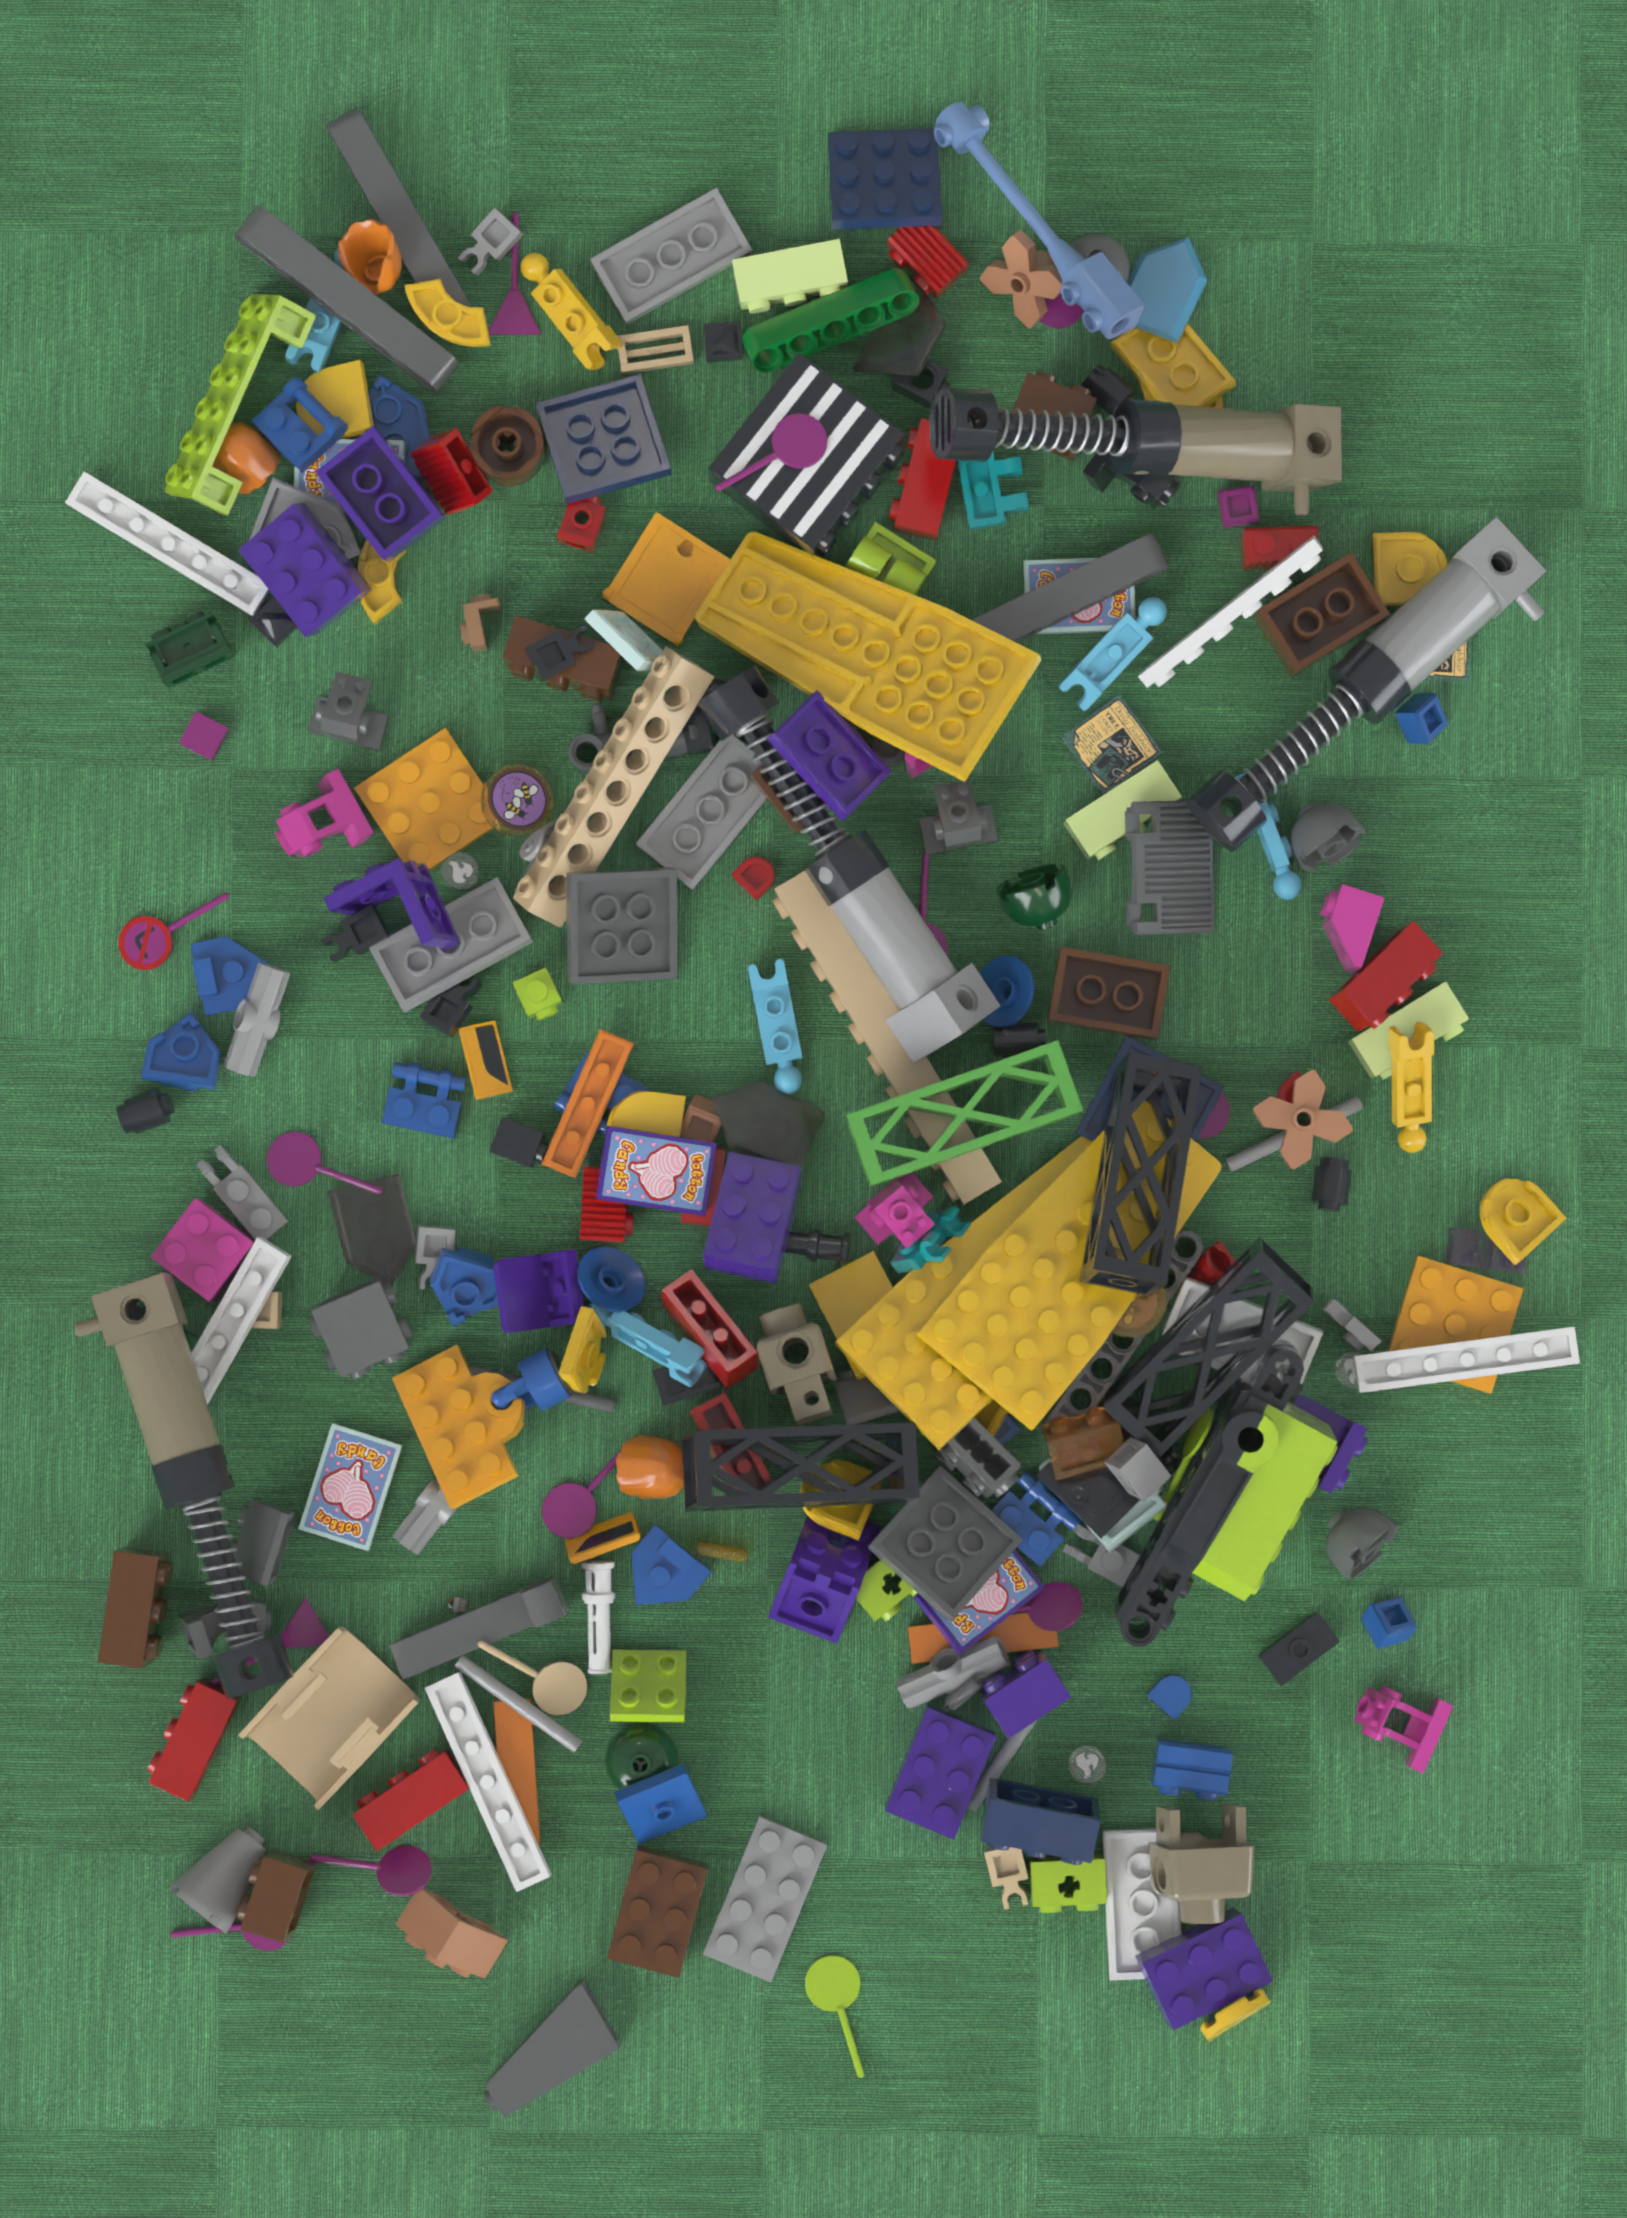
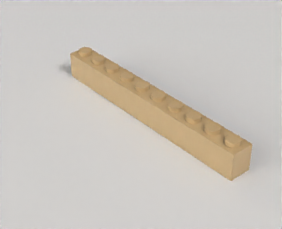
[772,871,1002,1205]

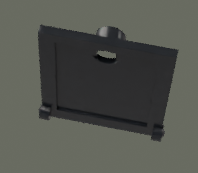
[1037,1408,1174,1539]

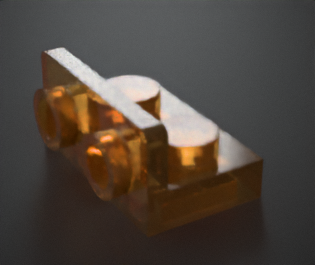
[1041,1407,1124,1480]

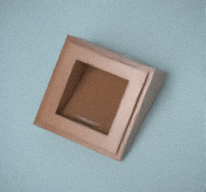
[680,1095,728,1143]

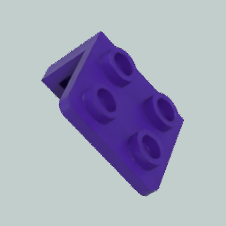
[493,1249,584,1333]
[1293,1395,1368,1494]

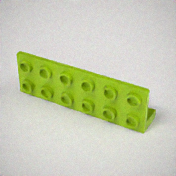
[164,294,317,516]

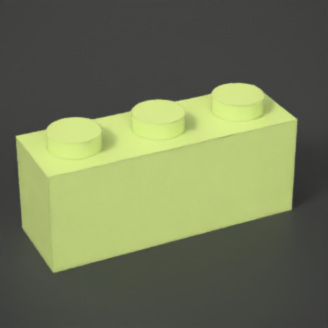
[732,239,848,313]
[1063,760,1182,861]
[1348,982,1469,1080]

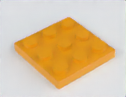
[354,728,501,871]
[1387,1256,1524,1394]

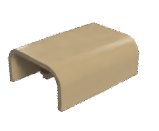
[238,1626,420,1810]

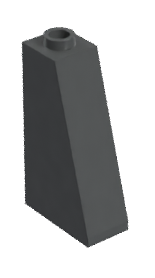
[484,1978,621,2117]

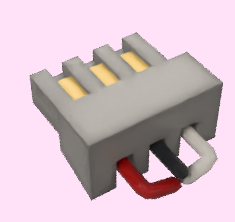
[449,1596,467,1612]

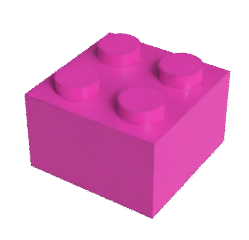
[151,1198,255,1302]

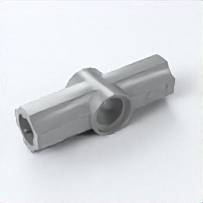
[223,962,290,1077]
[393,1477,458,1555]
[896,1635,1010,1709]

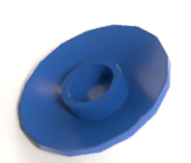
[980,955,1034,1028]
[577,1246,646,1313]

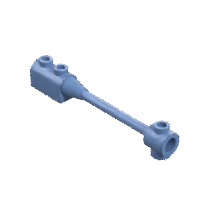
[934,102,1145,339]

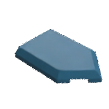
[1127,237,1207,343]

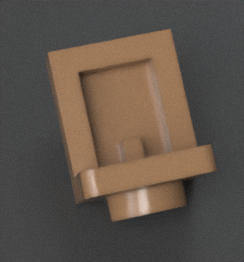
[459,594,502,653]

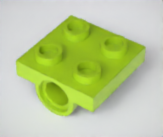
[846,522,937,595]
[610,1650,687,1722]

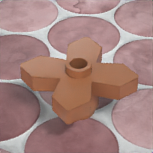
[980,230,1063,329]
[1252,1070,1353,1170]

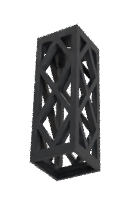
[1079,1052,1202,1297]
[1104,1237,1315,1459]
[681,1423,920,1512]

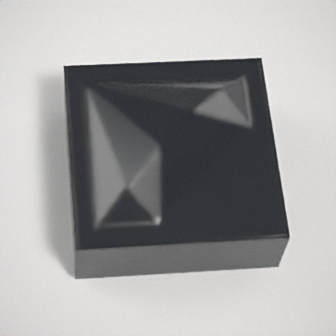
[704,321,743,363]
[250,596,297,648]

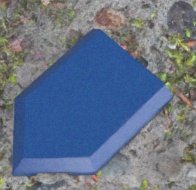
[355,374,430,479]

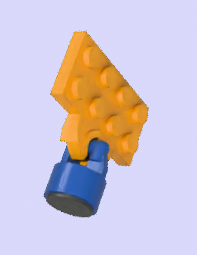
[392,1345,573,1510]

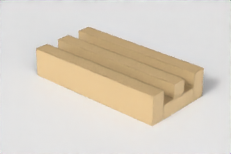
[618,325,694,375]

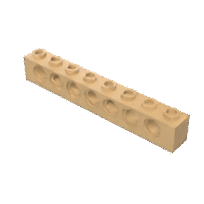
[512,646,714,928]

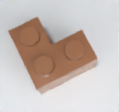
[396,1888,508,1979]

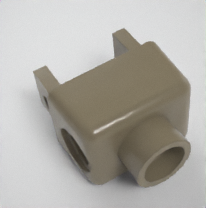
[756,1304,837,1426]
[1149,1803,1255,1924]

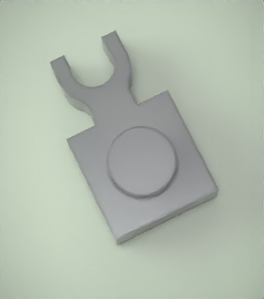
[458,208,524,276]
[414,1225,456,1289]
[1322,1299,1381,1352]

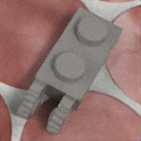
[196,1144,289,1240]
[1062,1524,1162,1592]

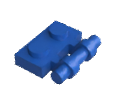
[381,1062,467,1139]
[991,1471,1081,1567]

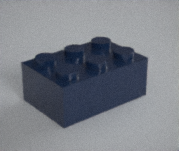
[981,1778,1100,1865]

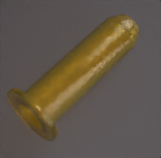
[695,1536,749,1563]

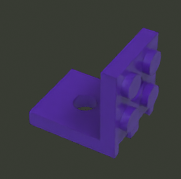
[324,858,461,949]
[768,1515,881,1644]

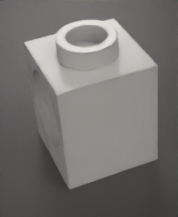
[1104,1437,1171,1501]

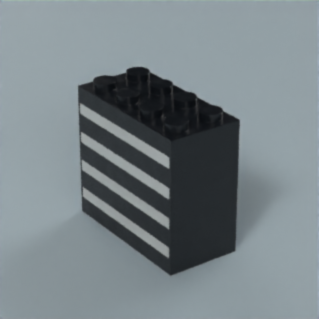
[708,353,905,558]

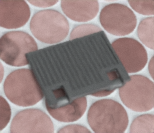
[1125,801,1214,935]

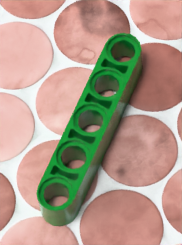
[742,268,919,373]

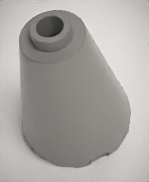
[168,1827,267,1934]

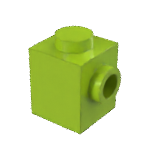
[513,967,564,1021]

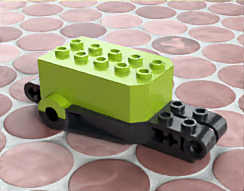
[1114,1340,1338,1647]

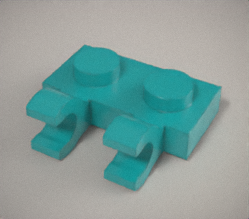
[958,452,1029,531]
[890,1206,971,1273]

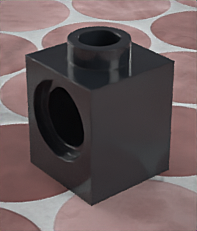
[892,350,951,410]
[489,1117,549,1168]

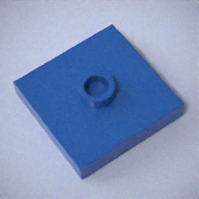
[614,1764,707,1844]

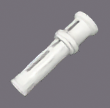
[581,1560,615,1674]

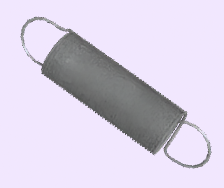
[941,1674,987,1712]

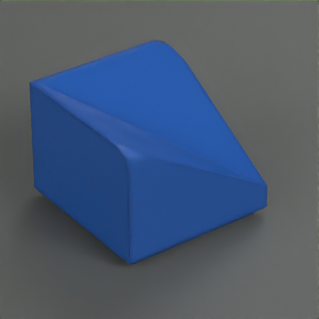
[1395,693,1448,744]
[1361,1597,1417,1649]

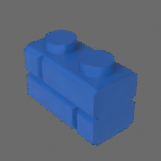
[1151,1738,1233,1801]

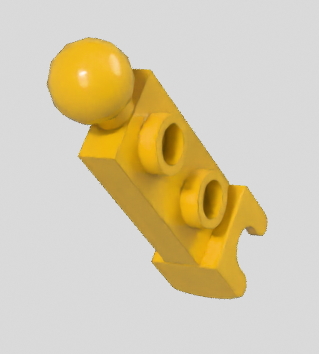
[521,252,623,370]
[1388,1021,1434,1153]

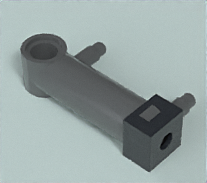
[568,703,713,774]

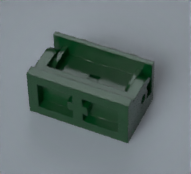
[145,611,234,688]

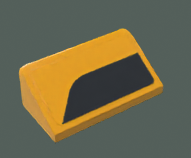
[458,1020,513,1100]
[565,1512,642,1565]

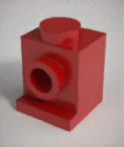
[557,496,606,553]

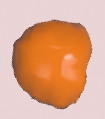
[338,219,402,296]
[212,422,280,494]
[616,1435,684,1499]

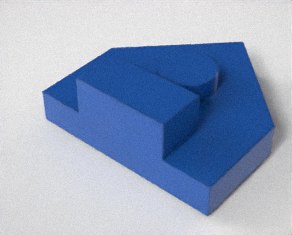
[190,936,270,1016]
[141,1012,222,1091]
[430,1246,498,1326]
[631,1524,712,1605]

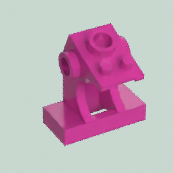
[274,769,374,858]
[854,1173,935,1249]
[1353,1685,1453,1774]

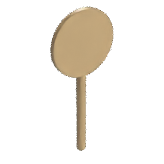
[477,1640,587,1715]

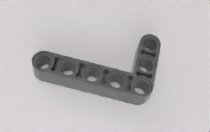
[389,1576,570,1679]

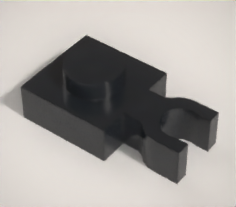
[524,625,596,682]
[321,904,391,962]
[420,977,482,1038]

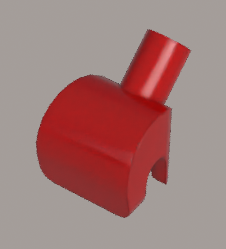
[1186,1240,1235,1284]

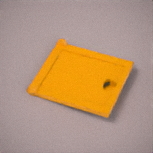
[602,512,731,646]

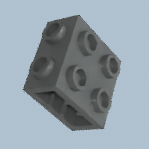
[308,1276,413,1379]
[933,1418,1022,1500]

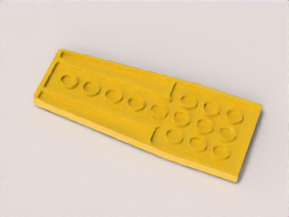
[695,532,1041,782]
[916,1100,1221,1431]
[835,1136,1092,1450]

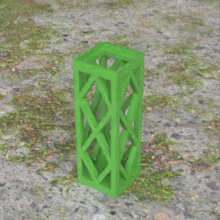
[845,1040,1083,1188]

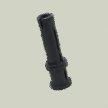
[785,1229,851,1266]

